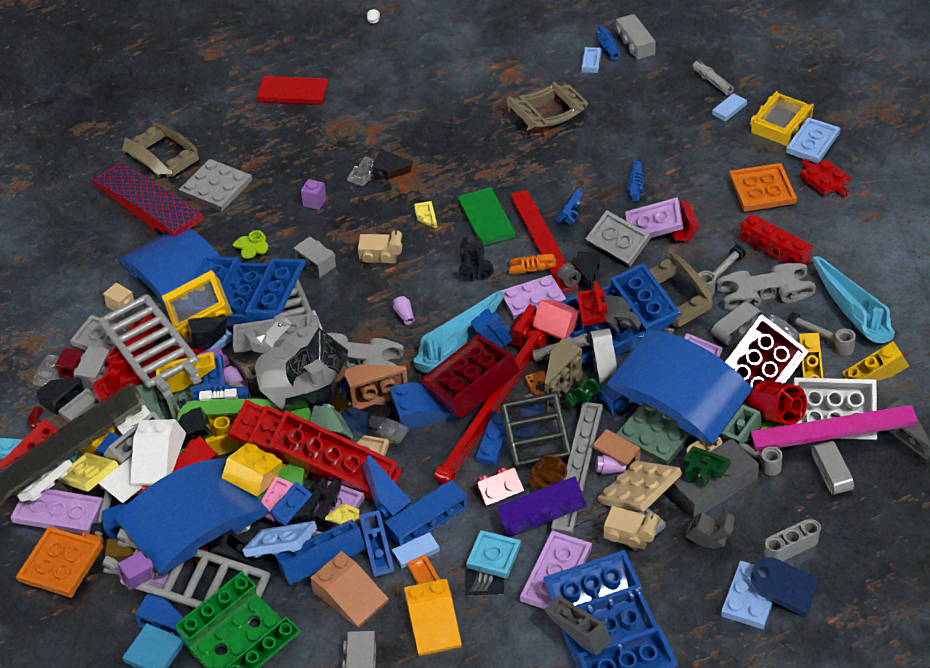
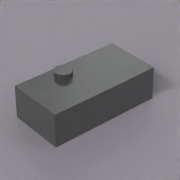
[667,438,759,518]

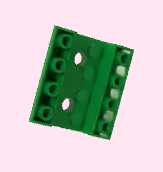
[175,571,301,668]

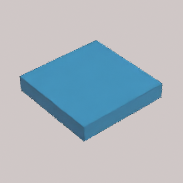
[122,623,185,668]

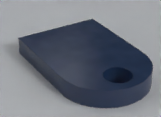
[750,557,818,617]

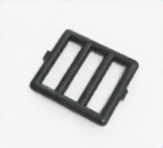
[500,391,571,468]

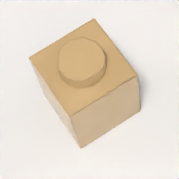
[103,283,134,315]

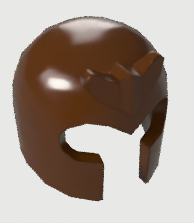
[527,455,568,491]

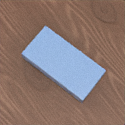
[582,47,601,73]
[712,93,747,122]
[392,532,440,569]

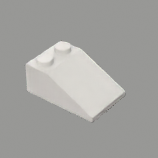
[130,419,186,485]

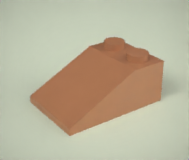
[344,364,408,409]
[310,551,389,628]

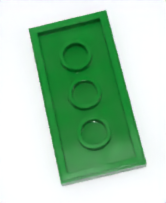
[458,187,516,246]

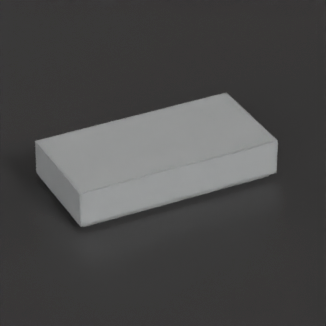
[58,388,100,424]

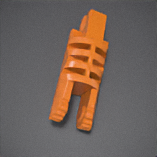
[509,254,556,275]

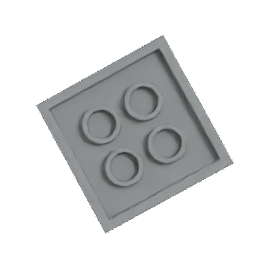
[179,159,252,212]

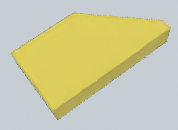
[414,201,437,228]
[325,504,360,525]

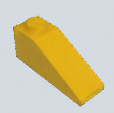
[156,352,216,393]

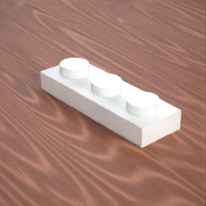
[17,459,73,502]

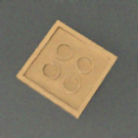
[597,461,682,512]

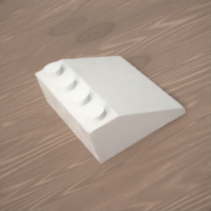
[792,378,877,440]

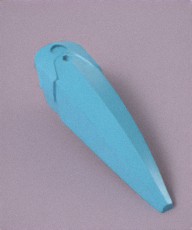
[812,256,895,343]
[413,291,504,373]

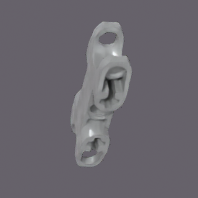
[716,263,816,310]
[327,333,404,368]

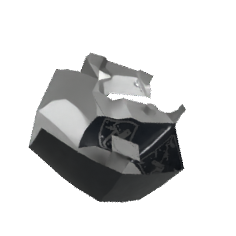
[247,312,348,410]

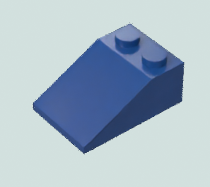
[389,382,456,431]

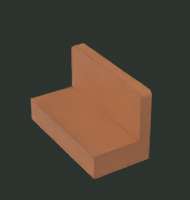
[593,429,640,466]

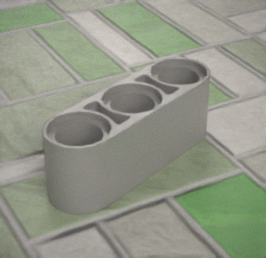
[711,301,763,346]
[589,328,617,386]
[812,441,854,495]
[764,519,821,561]

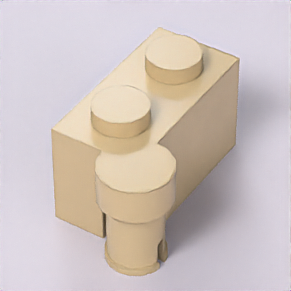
[358,231,402,263]
[604,506,660,550]

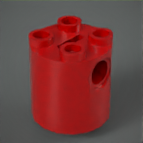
[747,380,807,425]

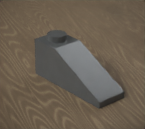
[886,399,930,460]
[544,595,612,656]

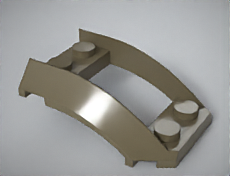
[507,82,589,131]
[122,121,199,177]
[649,252,713,327]

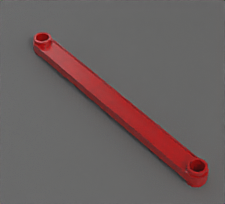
[434,329,547,484]

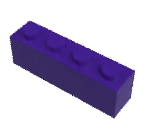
[497,476,587,537]

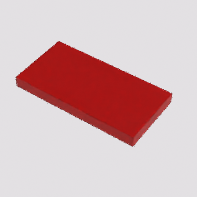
[257,76,328,105]

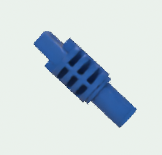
[596,26,621,60]
[627,161,644,202]
[193,384,249,400]

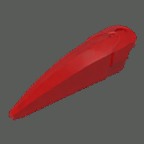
[93,341,208,404]

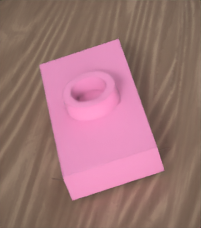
[261,476,294,521]

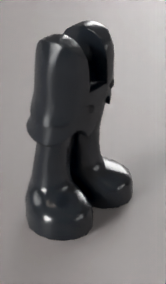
[459,236,494,281]
[294,477,341,533]

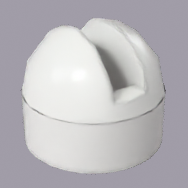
[367,10,380,24]

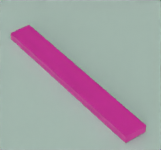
[751,405,918,452]

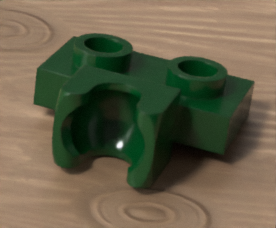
[561,377,601,410]
[683,446,731,488]

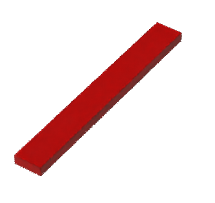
[511,190,578,293]

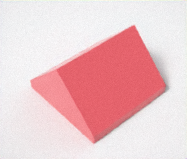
[532,299,582,340]

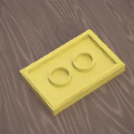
[57,453,119,491]

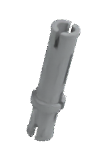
[692,60,734,96]
[533,333,590,362]

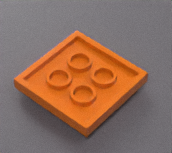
[729,163,797,212]
[16,527,104,598]

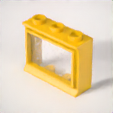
[750,91,814,146]
[162,270,233,339]

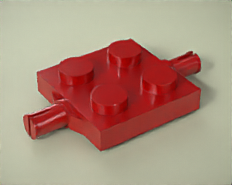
[799,159,851,197]

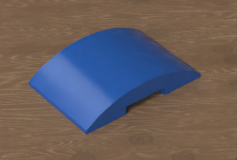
[118,228,221,320]
[178,256,306,327]
[561,263,680,364]
[607,330,752,446]
[116,459,269,575]
[543,550,678,668]

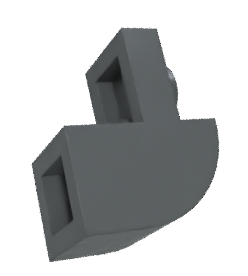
[604,295,641,333]
[685,512,735,549]

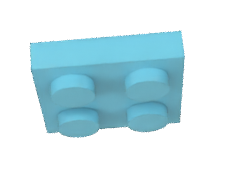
[466,530,521,579]

